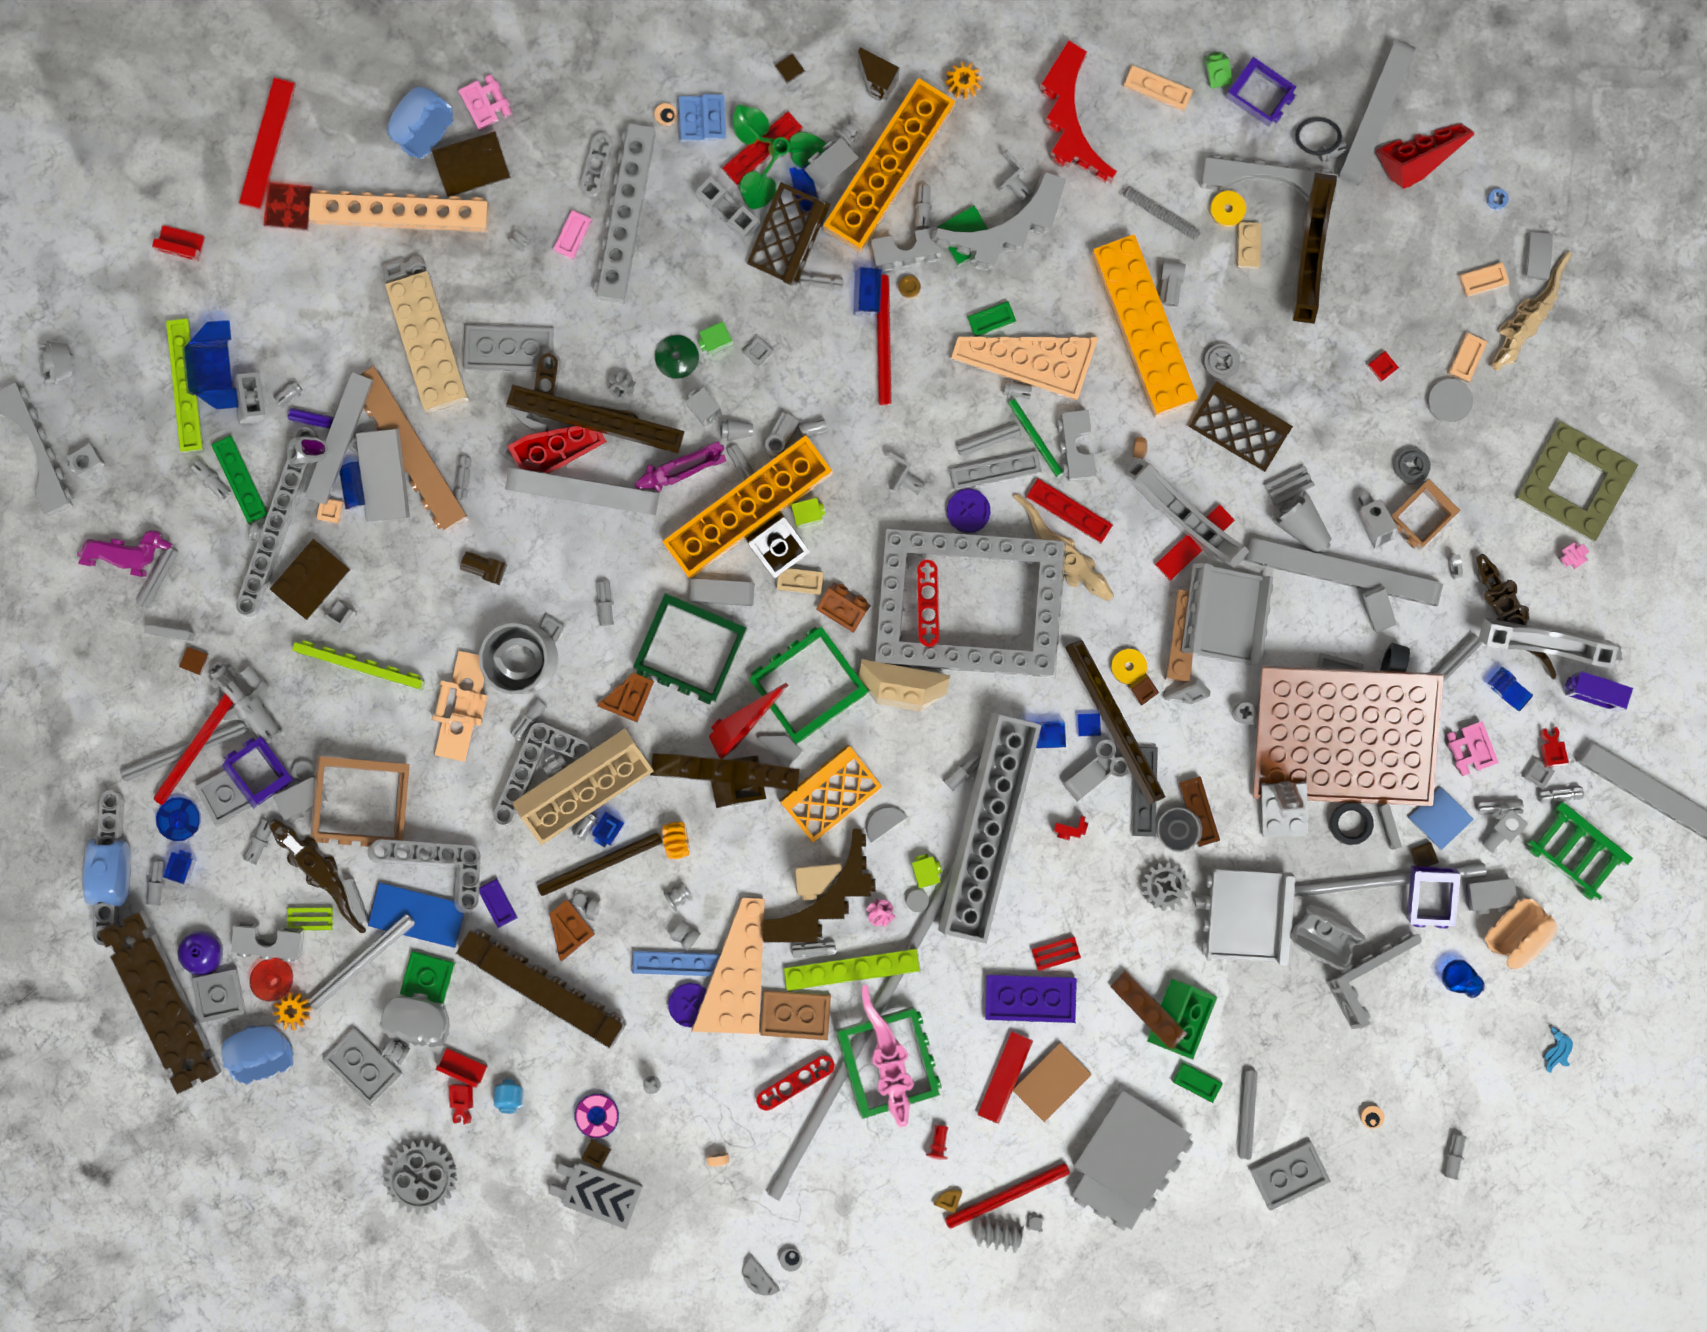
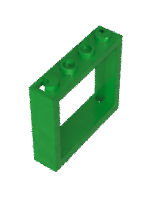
[749,626,869,745]
[835,1007,942,1119]

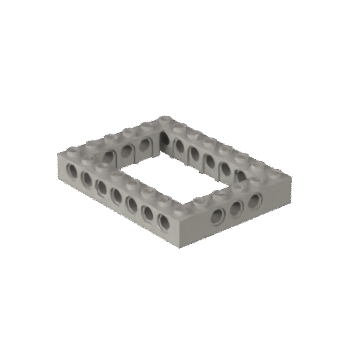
[875,529,1066,678]

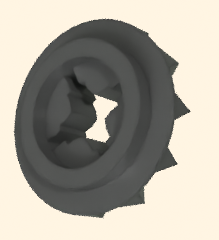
[1394,448,1431,484]

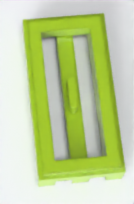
[287,908,333,930]

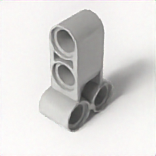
[1063,740,1130,802]

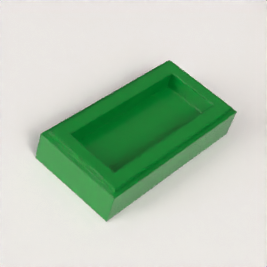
[967,301,1016,337]
[1173,1062,1223,1103]

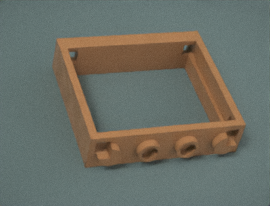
[310,756,410,847]

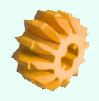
[945,61,983,100]
[662,821,690,860]
[273,992,312,1031]

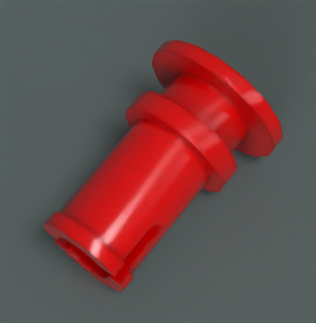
[926,1125,949,1160]

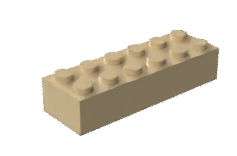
[385,271,469,414]
[512,729,654,845]

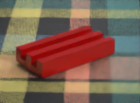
[1031,937,1081,971]

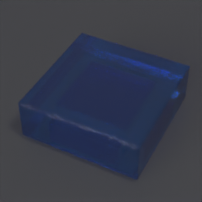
[1077,713,1101,737]

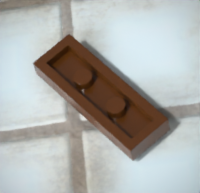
[1179,776,1220,847]

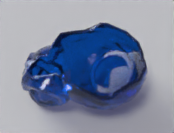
[1441,959,1485,998]

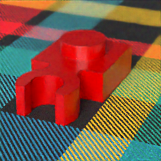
[1540,727,1569,768]
[449,1084,473,1125]

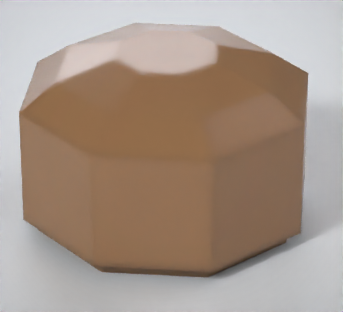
[1133,437,1148,459]

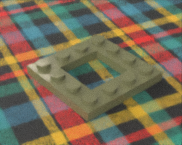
[1516,421,1638,542]

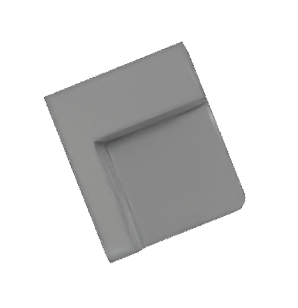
[323,601,358,632]

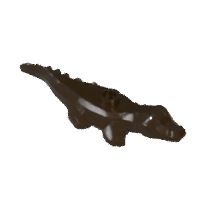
[1476,554,1556,680]
[269,819,366,933]

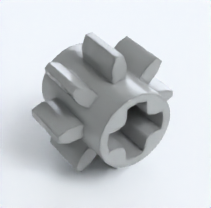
[607,371,636,399]
[207,662,237,689]
[542,754,569,778]

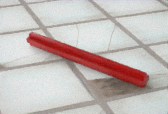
[876,274,892,406]
[153,693,233,805]
[945,1163,1070,1229]

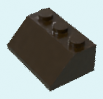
[432,131,511,198]
[269,539,351,620]

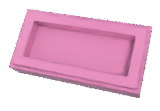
[553,210,592,260]

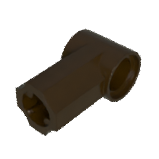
[460,551,508,585]

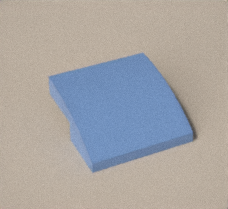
[677,94,726,141]
[1408,787,1474,850]

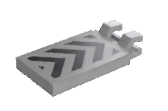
[548,1163,643,1229]

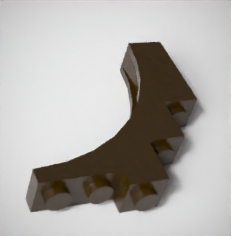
[1293,173,1337,324]
[650,753,800,791]
[763,829,876,943]

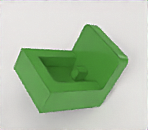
[1204,51,1233,88]

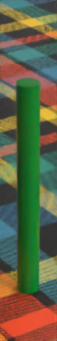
[1008,399,1063,477]

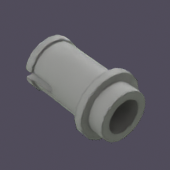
[1317,140,1347,162]
[1003,380,1032,400]
[273,381,303,408]
[798,418,828,438]
[573,813,599,841]

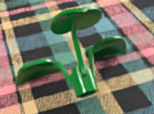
[733,105,827,210]

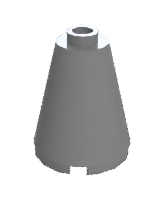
[1272,491,1332,553]

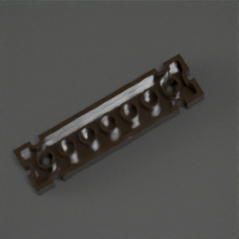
[98,909,221,1094]
[455,929,627,1049]

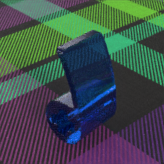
[1487,667,1533,711]

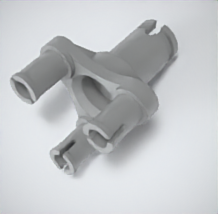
[208,665,282,744]

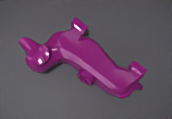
[635,441,727,492]
[77,530,173,577]

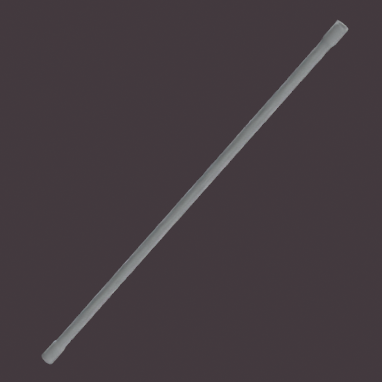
[768,858,956,1201]

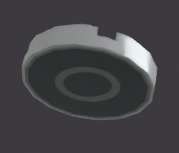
[1157,807,1202,852]

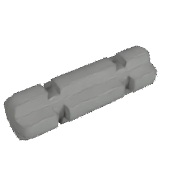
[800,273,843,290]
[455,456,471,500]
[1539,786,1584,804]
[792,941,836,958]

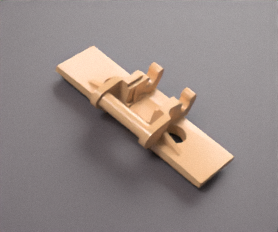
[431,651,488,762]

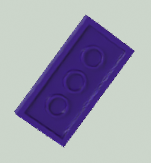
[985,975,1077,1023]

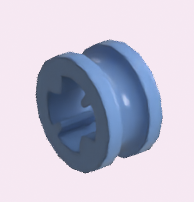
[1487,189,1509,210]

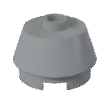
[38,341,75,385]

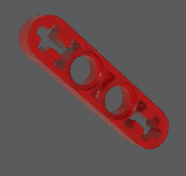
[917,559,940,648]
[757,1055,835,1111]

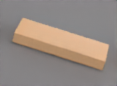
[1123,65,1193,112]

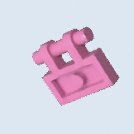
[458,75,512,131]
[1446,721,1499,776]

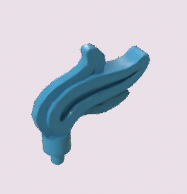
[1544,1027,1573,1073]

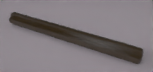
[537,833,662,896]

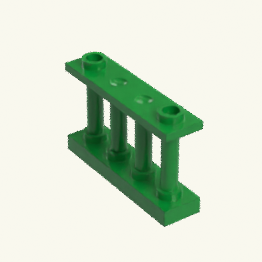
[1525,801,1633,901]

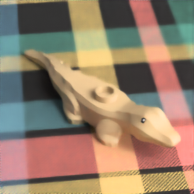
[1492,251,1572,371]
[1013,494,1114,601]

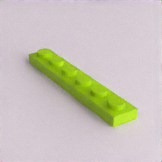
[166,318,204,453]
[292,640,425,691]
[784,949,921,991]

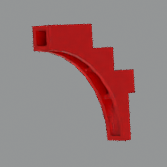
[1040,40,1117,183]

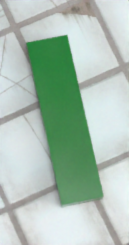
[211,435,268,525]

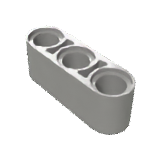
[689,579,755,606]

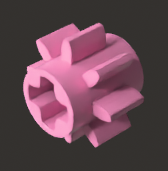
[1560,542,1589,569]
[866,898,895,927]

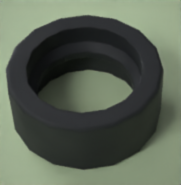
[1380,643,1410,672]
[1329,802,1374,845]

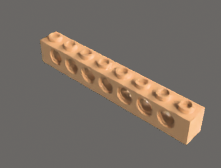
[309,190,490,232]

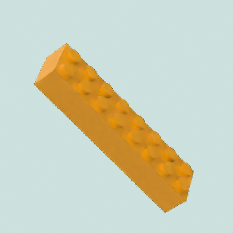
[823,78,956,254]
[1091,234,1198,418]
[662,435,834,579]

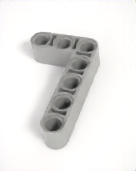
[493,723,592,826]
[367,839,481,913]

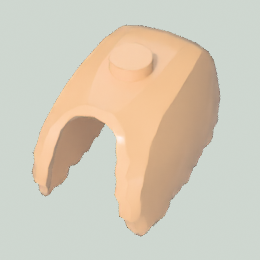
[1485,898,1558,969]

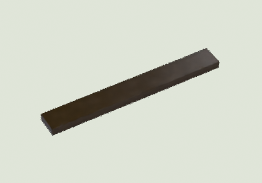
[506,384,685,454]
[1065,640,1166,805]

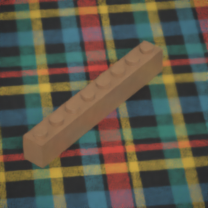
[360,366,469,533]

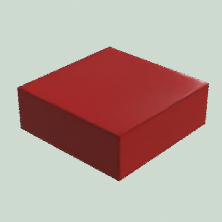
[1367,351,1399,382]

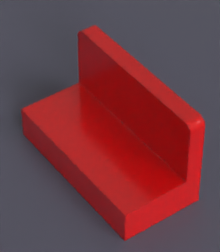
[152,225,205,262]
[435,1048,488,1088]

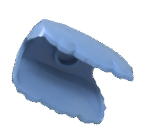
[387,87,454,159]
[82,839,132,906]
[222,1025,294,1085]

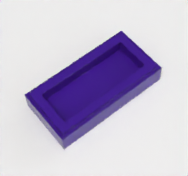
[479,878,518,929]

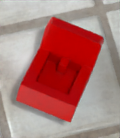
[1053,816,1088,841]

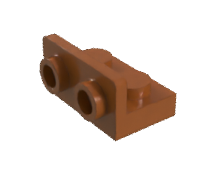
[816,582,871,633]

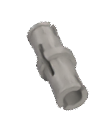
[191,460,231,501]
[243,818,272,865]

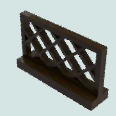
[747,182,831,285]
[1189,381,1293,472]

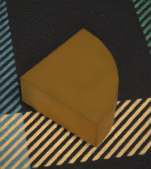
[934,1190,963,1213]

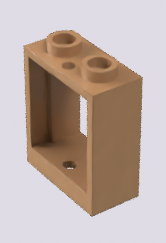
[1391,479,1461,550]

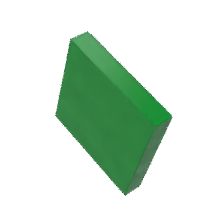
[937,205,988,266]
[400,951,456,1006]

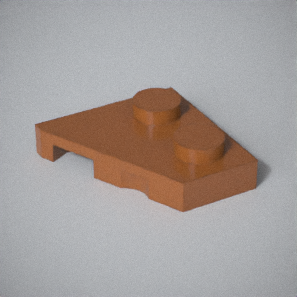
[598,673,654,723]
[549,899,595,962]

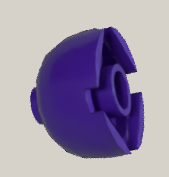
[177,930,223,975]

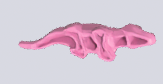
[862,984,913,1127]

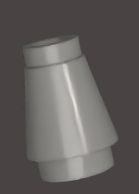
[721,419,753,441]

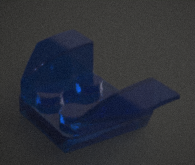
[182,320,239,410]

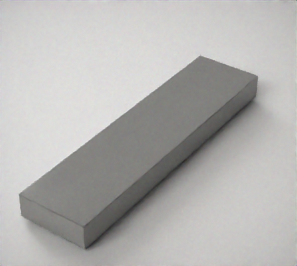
[950,450,1042,491]

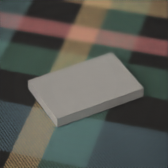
[322,1027,402,1106]
[1249,1140,1331,1211]

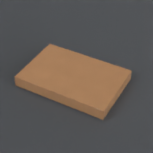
[761,990,831,1040]
[1013,1043,1092,1122]

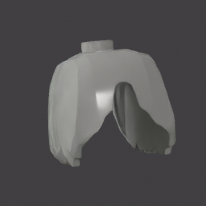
[1291,905,1365,970]
[380,993,450,1048]

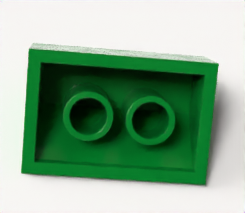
[1147,978,1218,1060]

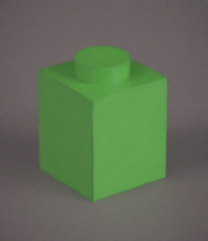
[697,321,733,356]

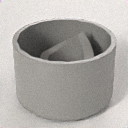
[479,623,558,694]

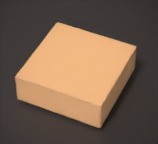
[316,499,344,524]

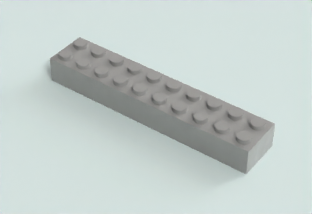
[938,712,1041,944]

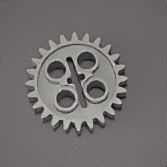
[383,1140,458,1215]

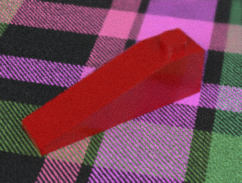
[1376,123,1474,189]
[507,426,607,474]
[708,683,789,759]

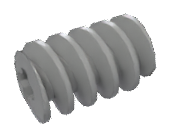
[975,1217,1024,1253]

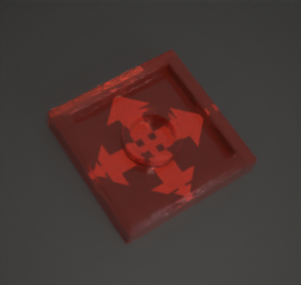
[263,182,313,231]

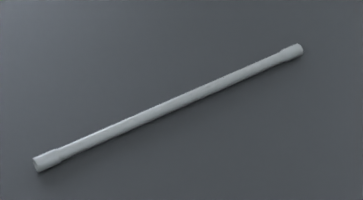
[1195,863,1487,909]

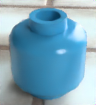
[494,1079,523,1114]

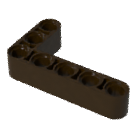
[534,353,641,419]

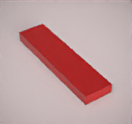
[722,111,803,186]
[1026,478,1113,544]
[1155,505,1235,581]
[977,1031,1033,1124]

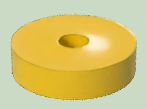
[1210,191,1246,227]
[1111,649,1147,685]

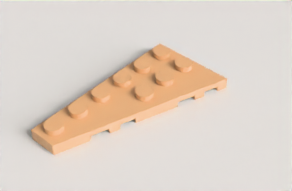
[951,337,1098,401]
[691,898,765,1034]

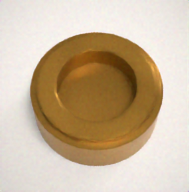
[898,275,921,298]

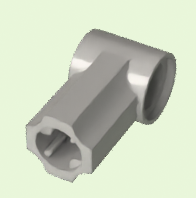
[1160,261,1186,307]
[765,412,799,458]

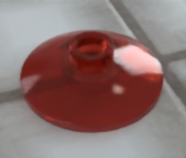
[249,958,294,1002]

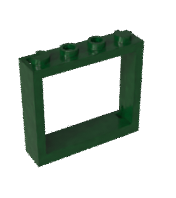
[633,593,748,705]

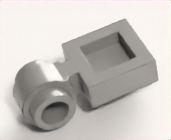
[382,255,426,283]

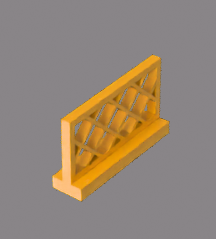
[779,744,882,843]

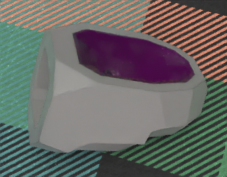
[287,437,328,464]

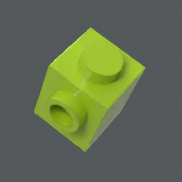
[911,854,942,889]

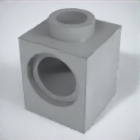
[67,443,105,479]

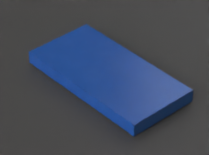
[368,883,467,948]

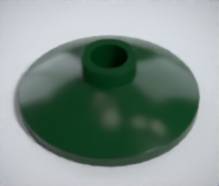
[655,335,699,379]

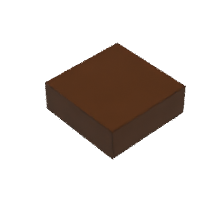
[179,646,209,676]
[1128,674,1159,706]

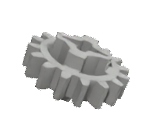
[1141,862,1191,911]

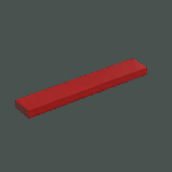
[239,77,296,210]

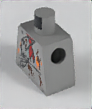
[1358,493,1398,549]

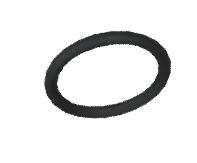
[1295,117,1342,156]

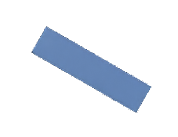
[632,951,721,976]

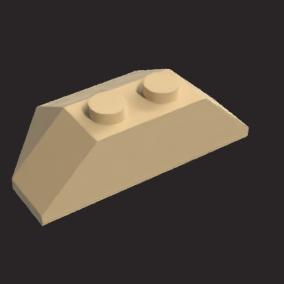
[859,659,950,712]

